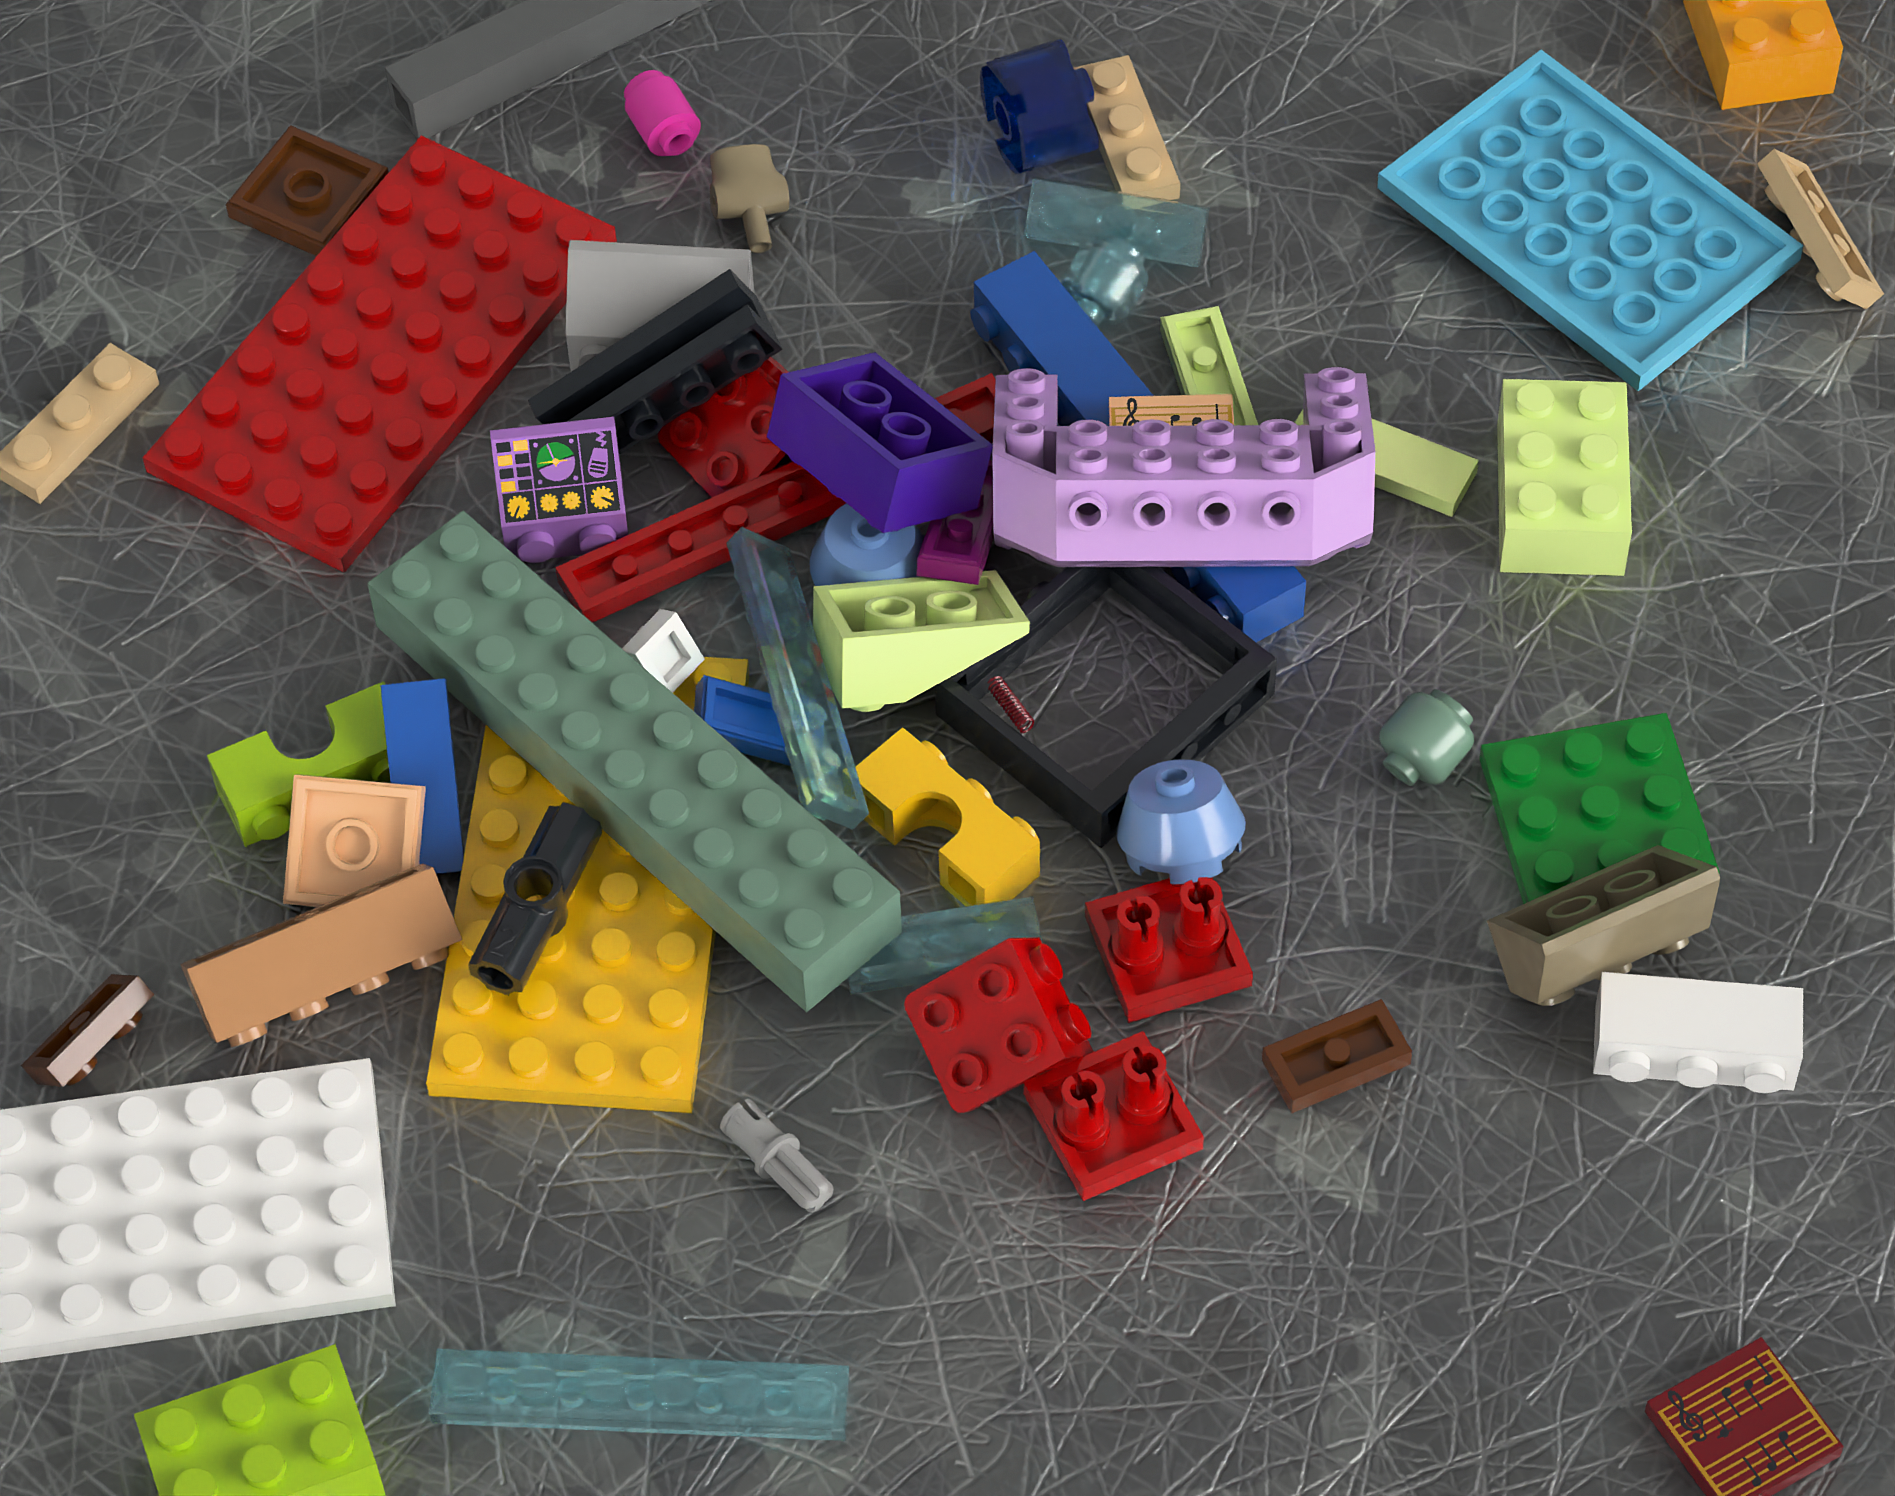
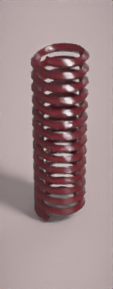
[987,676,1034,733]

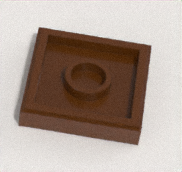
[226,125,389,256]

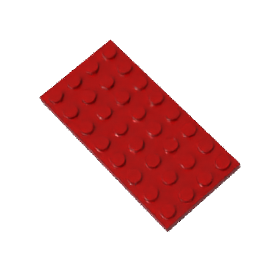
[143,135,617,573]

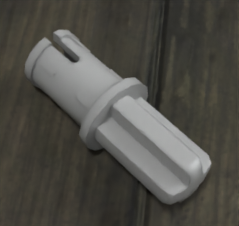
[720,1099,834,1213]

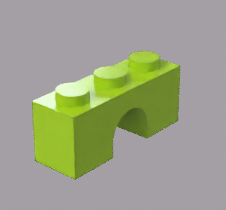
[207,681,390,847]

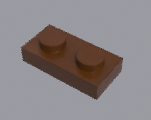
[21,974,155,1087]
[1262,999,1412,1114]

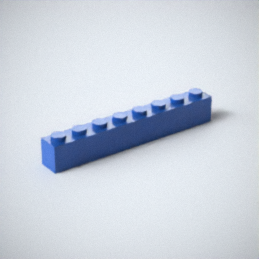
[970,251,1306,642]

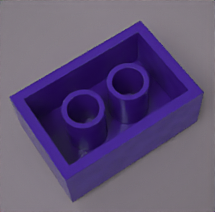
[767,352,993,533]

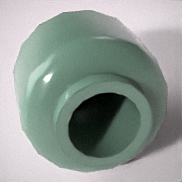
[1379,689,1474,786]

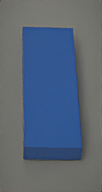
[380,678,464,875]

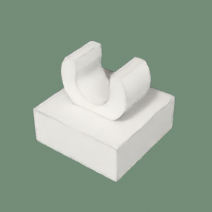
[622,609,705,693]

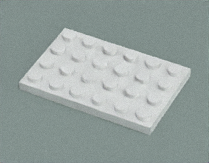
[0,1058,396,1363]

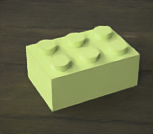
[1497,379,1632,576]

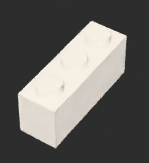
[1593,972,1803,1093]

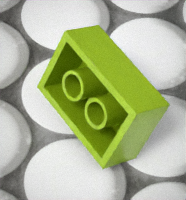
[134,1344,386,1496]

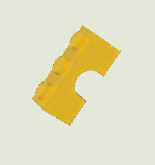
[847,727,1040,923]

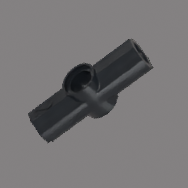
[468,802,602,996]

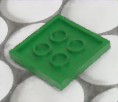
[1479,713,1720,904]

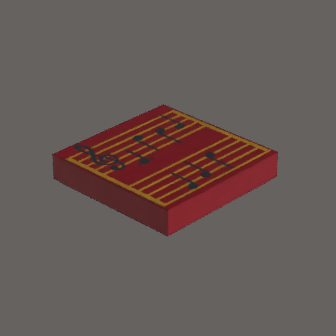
[1645,1337,1844,1496]

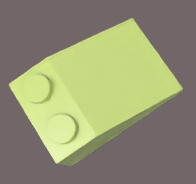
[813,570,1030,712]

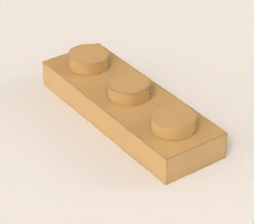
[1073,55,1180,211]
[1757,149,1884,309]
[0,343,159,504]

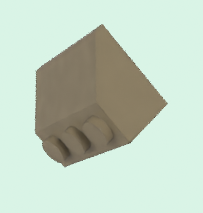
[1487,845,1720,1006]

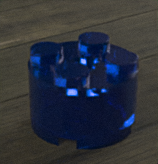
[980,39,1099,174]

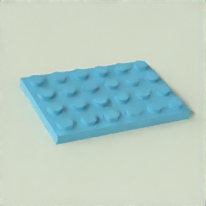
[1377,50,1803,391]

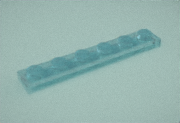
[727,527,869,829]
[429,1349,850,1441]

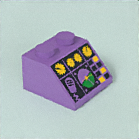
[490,417,629,563]

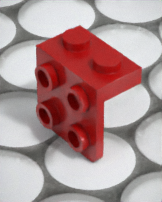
[658,357,788,497]
[904,937,1094,1113]

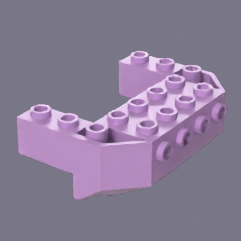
[992,367,1376,567]

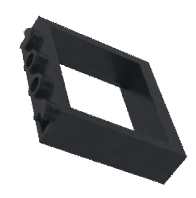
[935,567,1277,848]

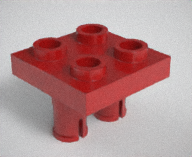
[1085,877,1253,1023]
[1024,1031,1204,1201]

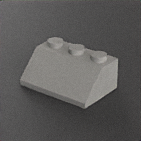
[566,240,755,372]

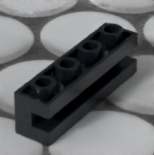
[528,269,783,455]

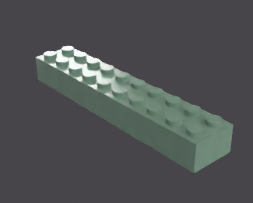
[367,510,902,1013]

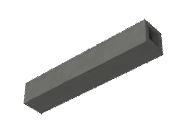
[385,0,712,139]

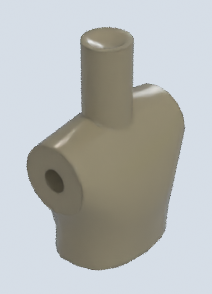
[710,144,789,253]

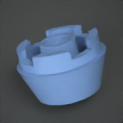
[810,503,925,586]
[1117,759,1246,884]

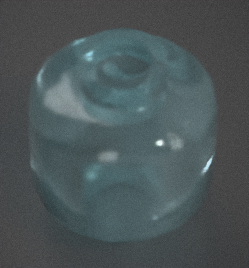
[1061,235,1149,327]

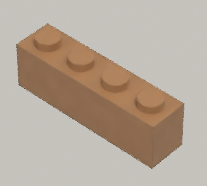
[180,863,462,1047]

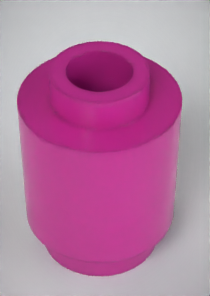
[624,70,701,156]

